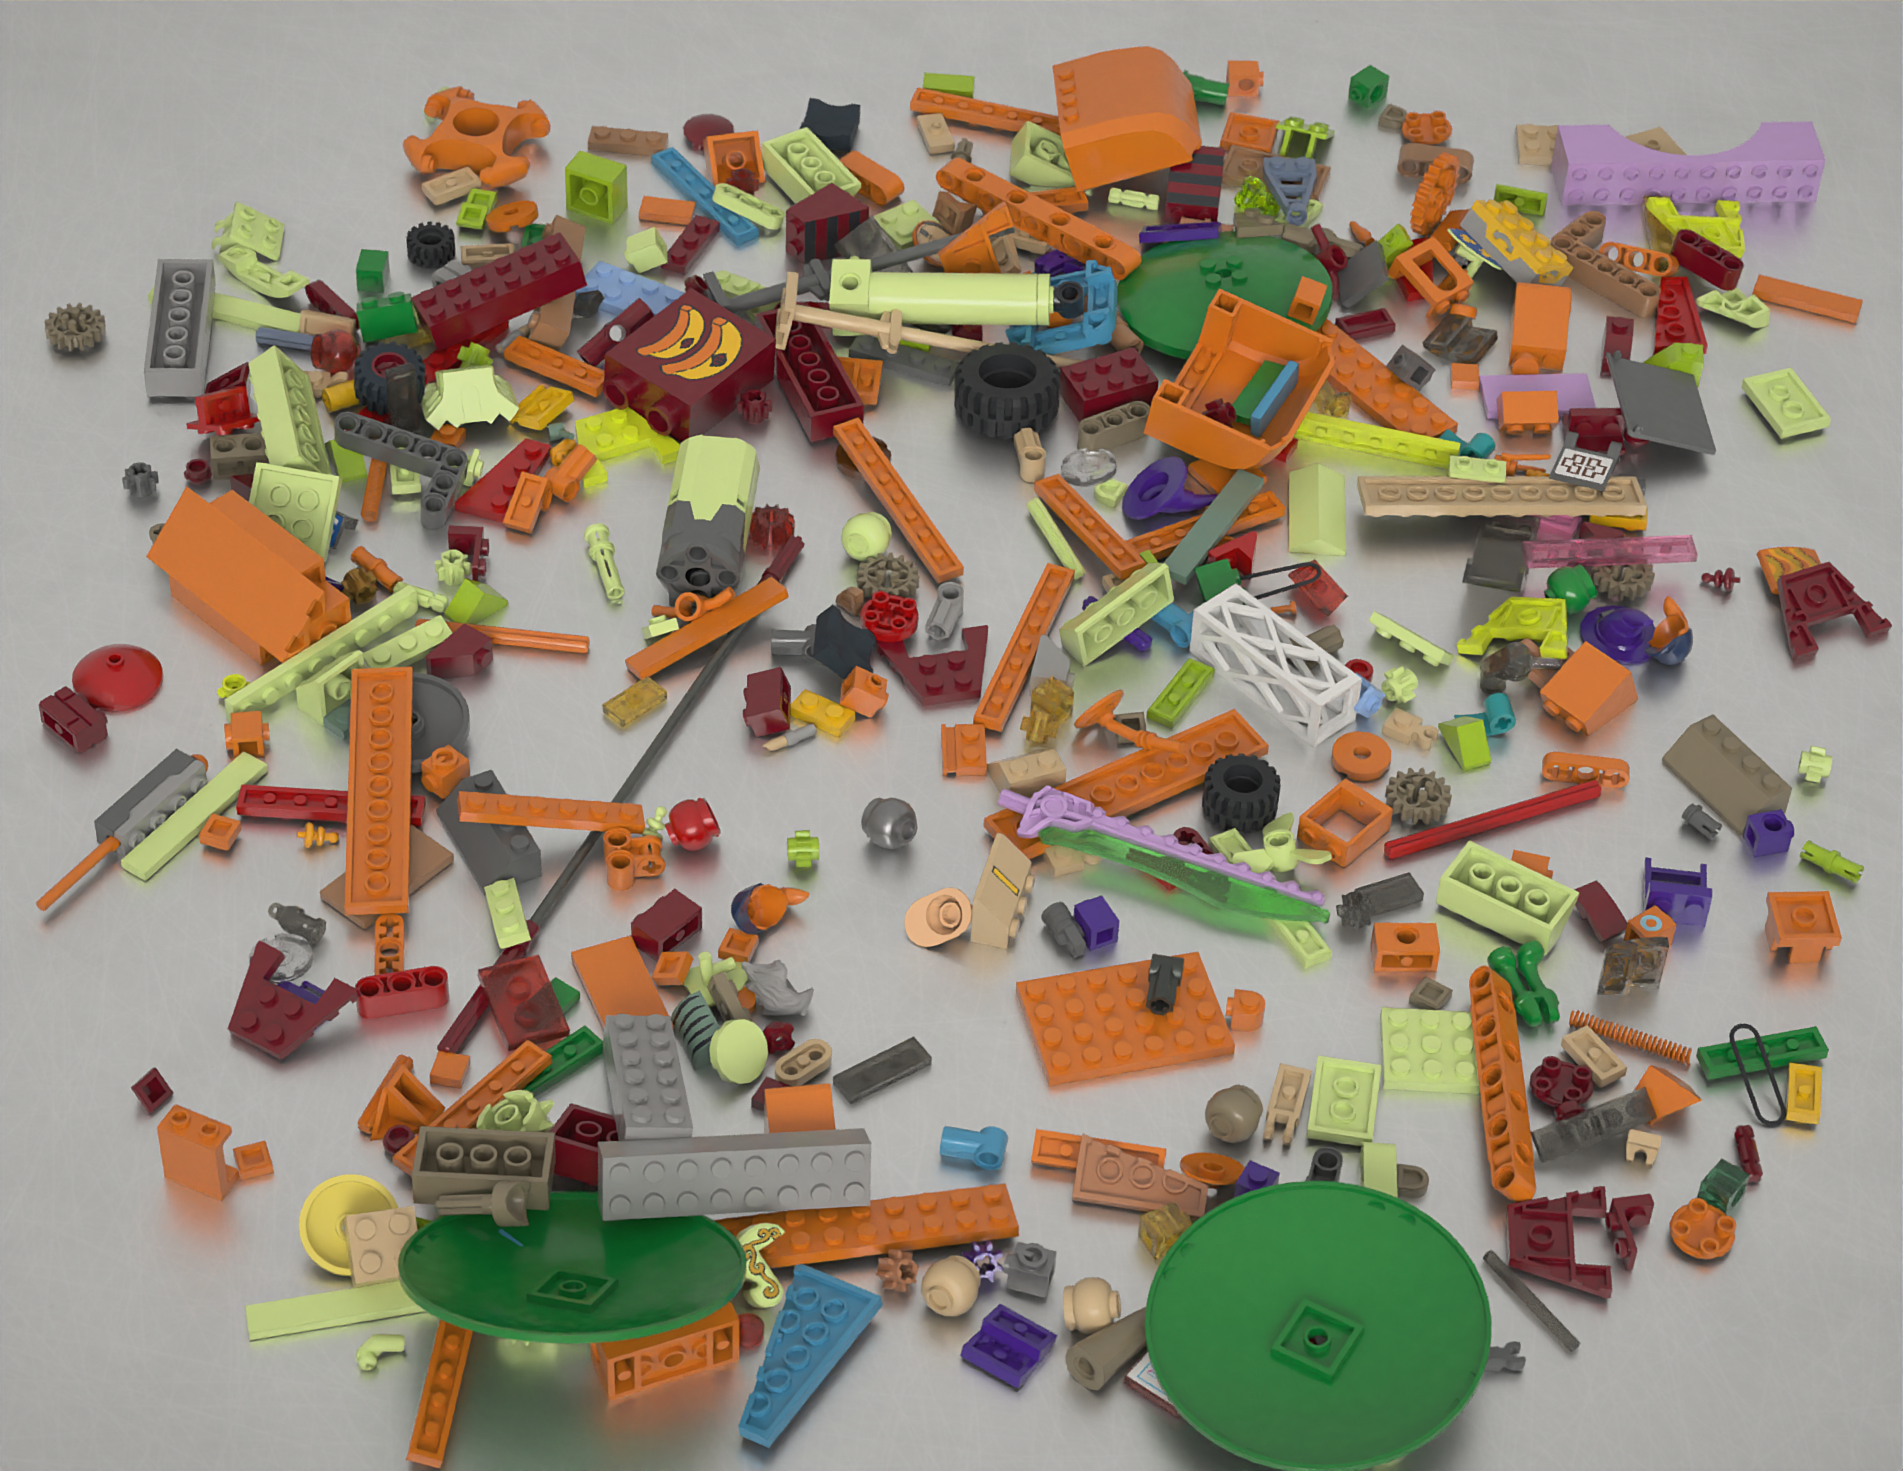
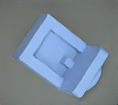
[1343,673,1386,718]

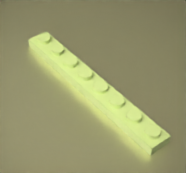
[224,585,418,723]

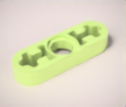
[712,183,785,230]

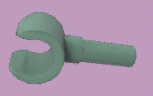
[547,422,575,441]

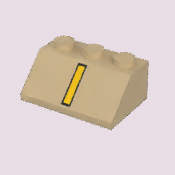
[971,833,1035,949]

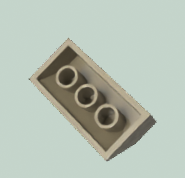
[1662,714,1792,835]

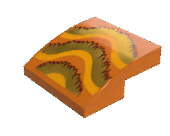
[1756,547,1821,595]

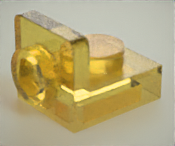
[1314,380,1351,418]

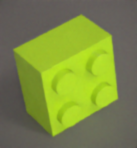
[565,150,628,225]

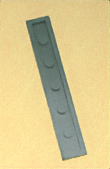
[1164,469,1264,585]

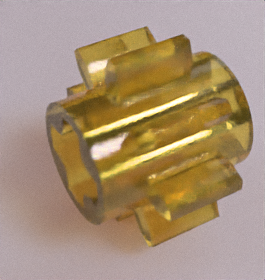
[1020,710,1059,744]

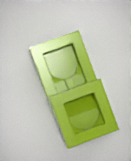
[456,188,498,230]

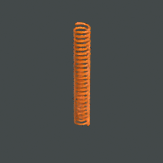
[361,439,387,522]
[1569,1010,1692,1066]

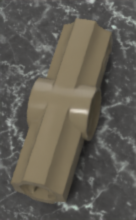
[1281,223,1363,260]

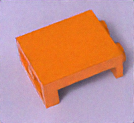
[157,1105,240,1201]

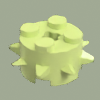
[476,1090,554,1132]

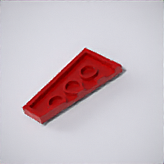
[1653,277,1708,355]

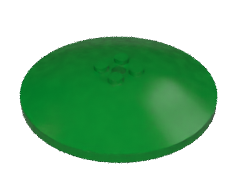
[1117,231,1332,360]

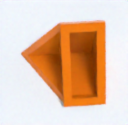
[370,1064,446,1141]
[1625,1065,1702,1125]

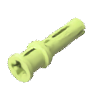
[584,523,625,600]

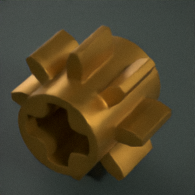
[341,567,378,605]

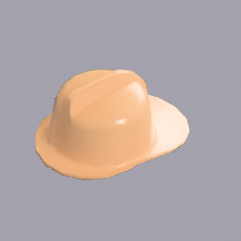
[904,887,973,947]

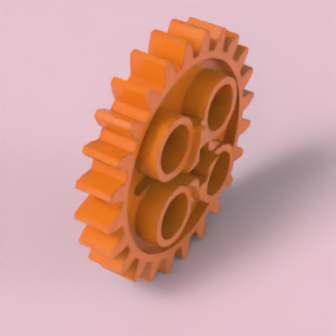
[1409,152,1460,237]

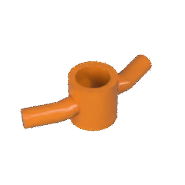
[651,586,736,622]

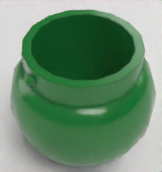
[1544,564,1597,615]

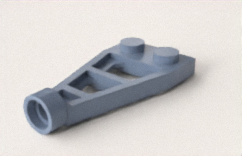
[1262,156,1317,226]

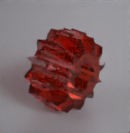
[748,503,795,550]

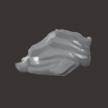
[741,959,814,1016]

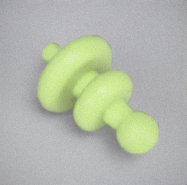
[641,806,667,846]

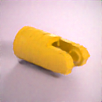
[322,380,360,413]

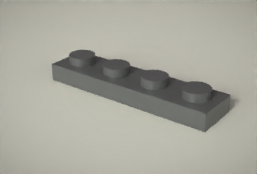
[849,335,959,387]

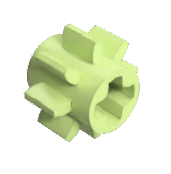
[435,550,471,586]
[1381,666,1418,704]
[1798,746,1832,783]

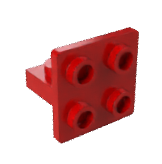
[186,385,260,436]

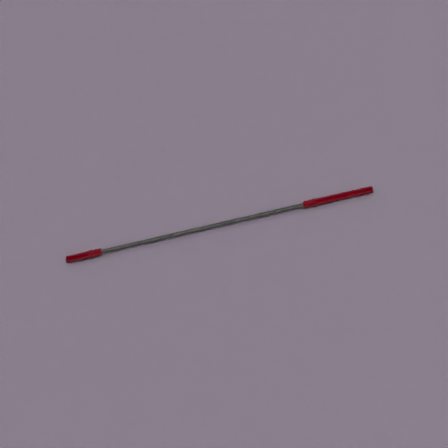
[437,536,804,1053]

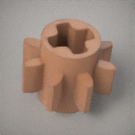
[876,1249,919,1292]

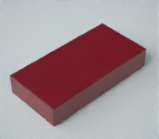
[1335,308,1396,340]

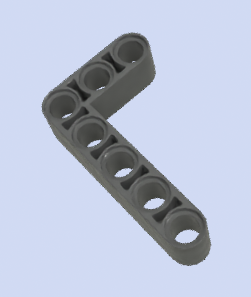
[334,412,468,530]

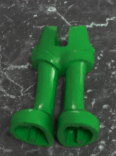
[1487,941,1560,1027]

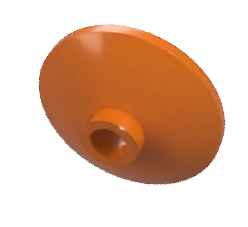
[1180,1152,1245,1189]

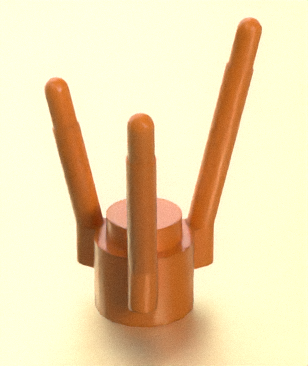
[1494,453,1551,476]

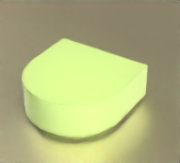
[1094,478,1127,508]

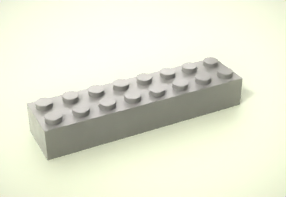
[598,1128,871,1221]

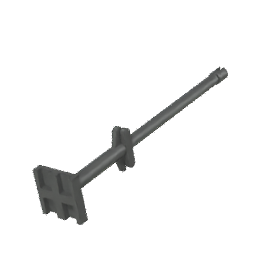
[703,220,1015,314]

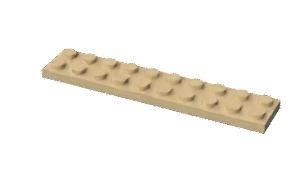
[1357,476,1647,517]

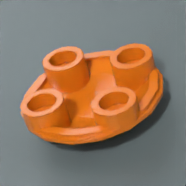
[1401,111,1452,145]
[1669,1198,1737,1259]

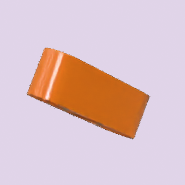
[838,150,905,206]
[1598,242,1679,277]

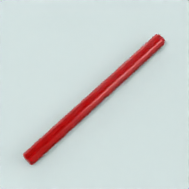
[1384,780,1602,860]

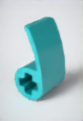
[1439,429,1496,459]
[1454,693,1516,737]

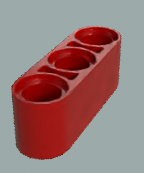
[355,966,449,1019]

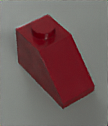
[1600,316,1634,377]
[426,623,493,679]

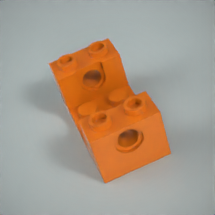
[590,1301,739,1401]

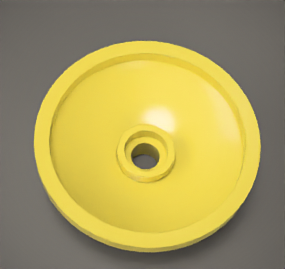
[299,1174,399,1276]

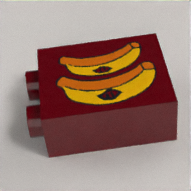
[603,288,776,443]

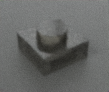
[572,290,605,319]

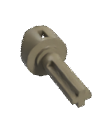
[436,1180,531,1227]

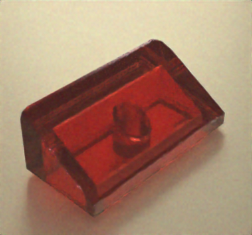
[1288,559,1348,617]

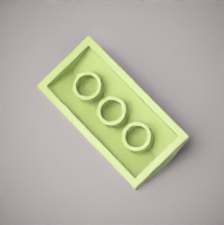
[1289,463,1346,556]

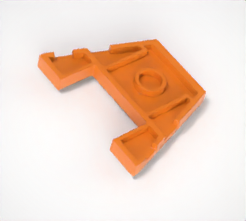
[938,201,1031,274]

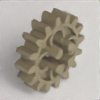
[45,303,106,351]
[1591,549,1655,601]
[856,553,919,598]
[1385,768,1452,824]

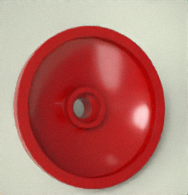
[72,644,163,712]

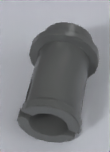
[1682,803,1722,840]

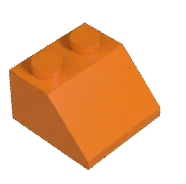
[703,130,766,187]

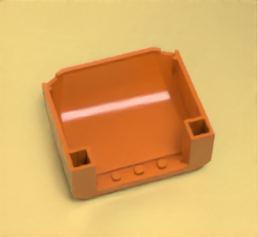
[1052,46,1202,192]
[1143,289,1335,469]

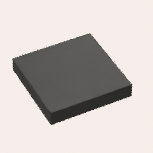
[1337,240,1389,309]

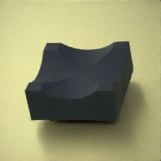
[800,98,860,152]
[813,604,876,680]

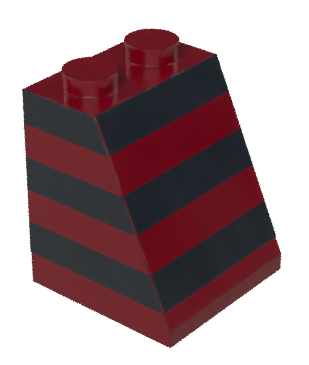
[1164,146,1225,224]
[785,183,869,264]

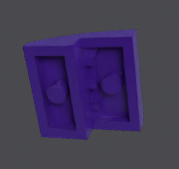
[960,1304,1058,1388]

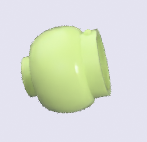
[841,512,892,562]

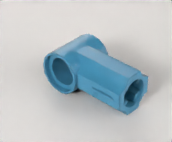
[1151,603,1194,648]
[940,1126,1009,1171]

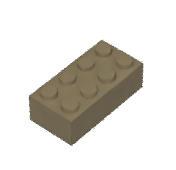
[412,1126,556,1210]

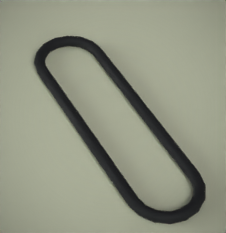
[1729,1024,1786,1126]

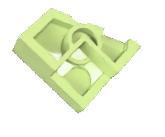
[1696,287,1770,328]

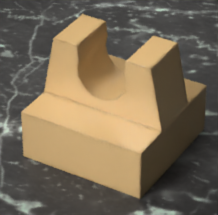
[1625,1129,1662,1167]

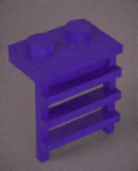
[1643,857,1712,927]

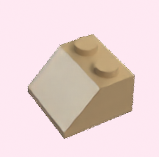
[987,749,1067,798]

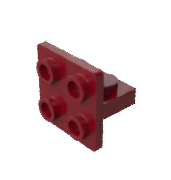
[1562,408,1625,455]

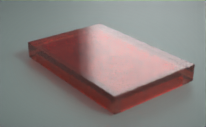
[477,954,570,1051]

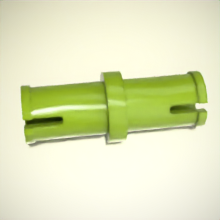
[1800,840,1864,884]

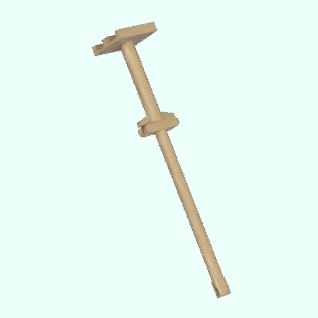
[775,271,1085,371]

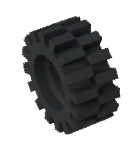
[406,222,456,269]

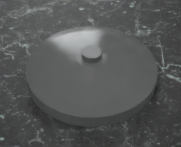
[348,673,470,773]

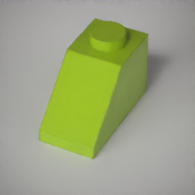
[1644,343,1704,387]

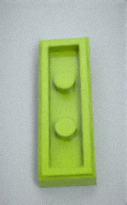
[1146,658,1215,729]

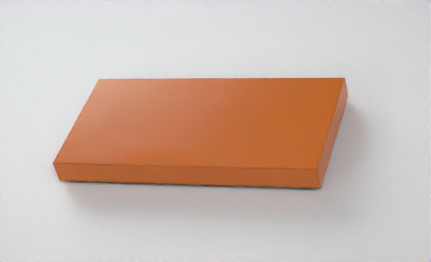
[571,935,674,1032]

